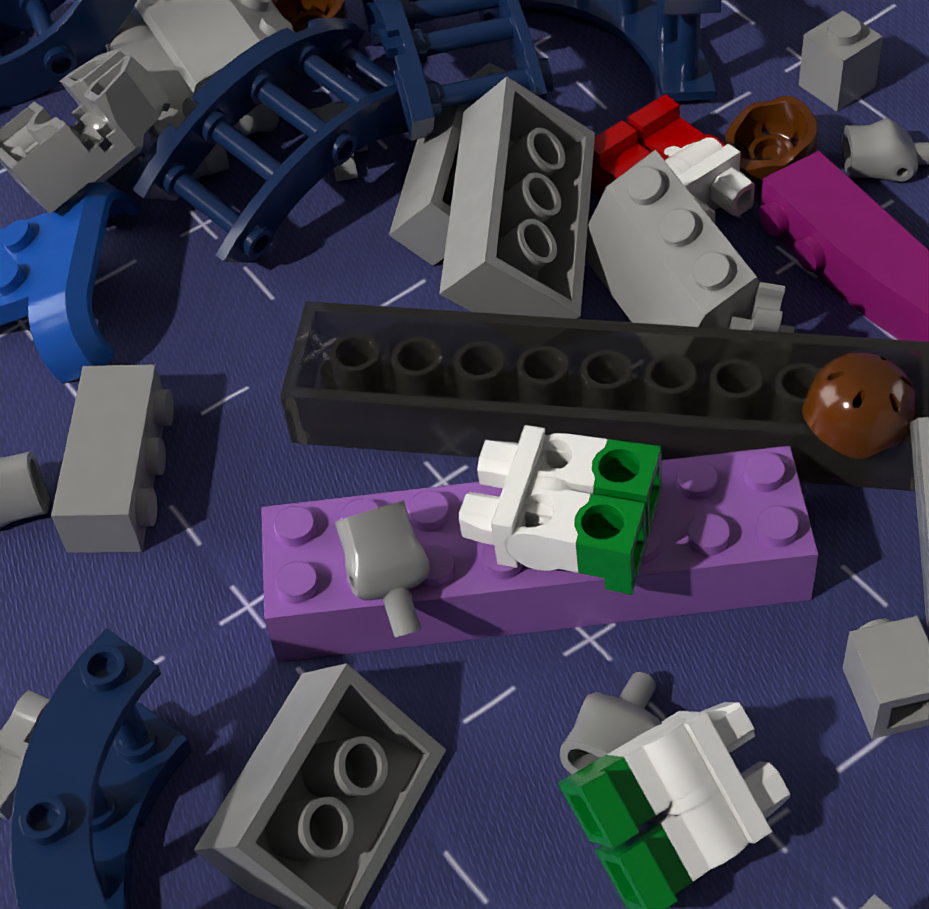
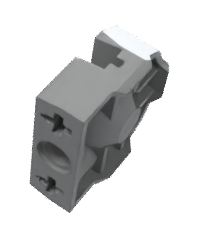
[0,49,170,214]

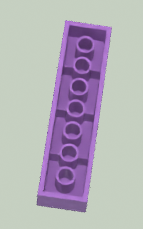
[261,446,818,662]

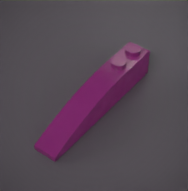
[759,151,929,359]

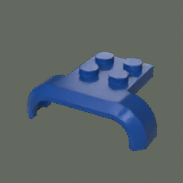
[0,182,141,384]

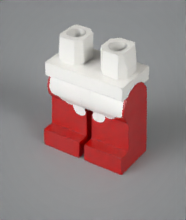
[591,94,755,223]

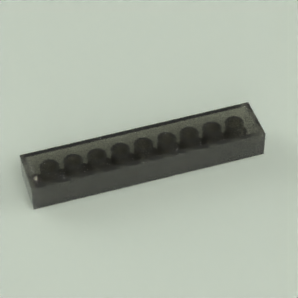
[280,301,929,491]

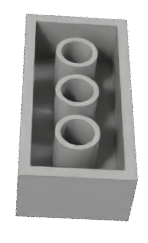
[439,76,595,346]

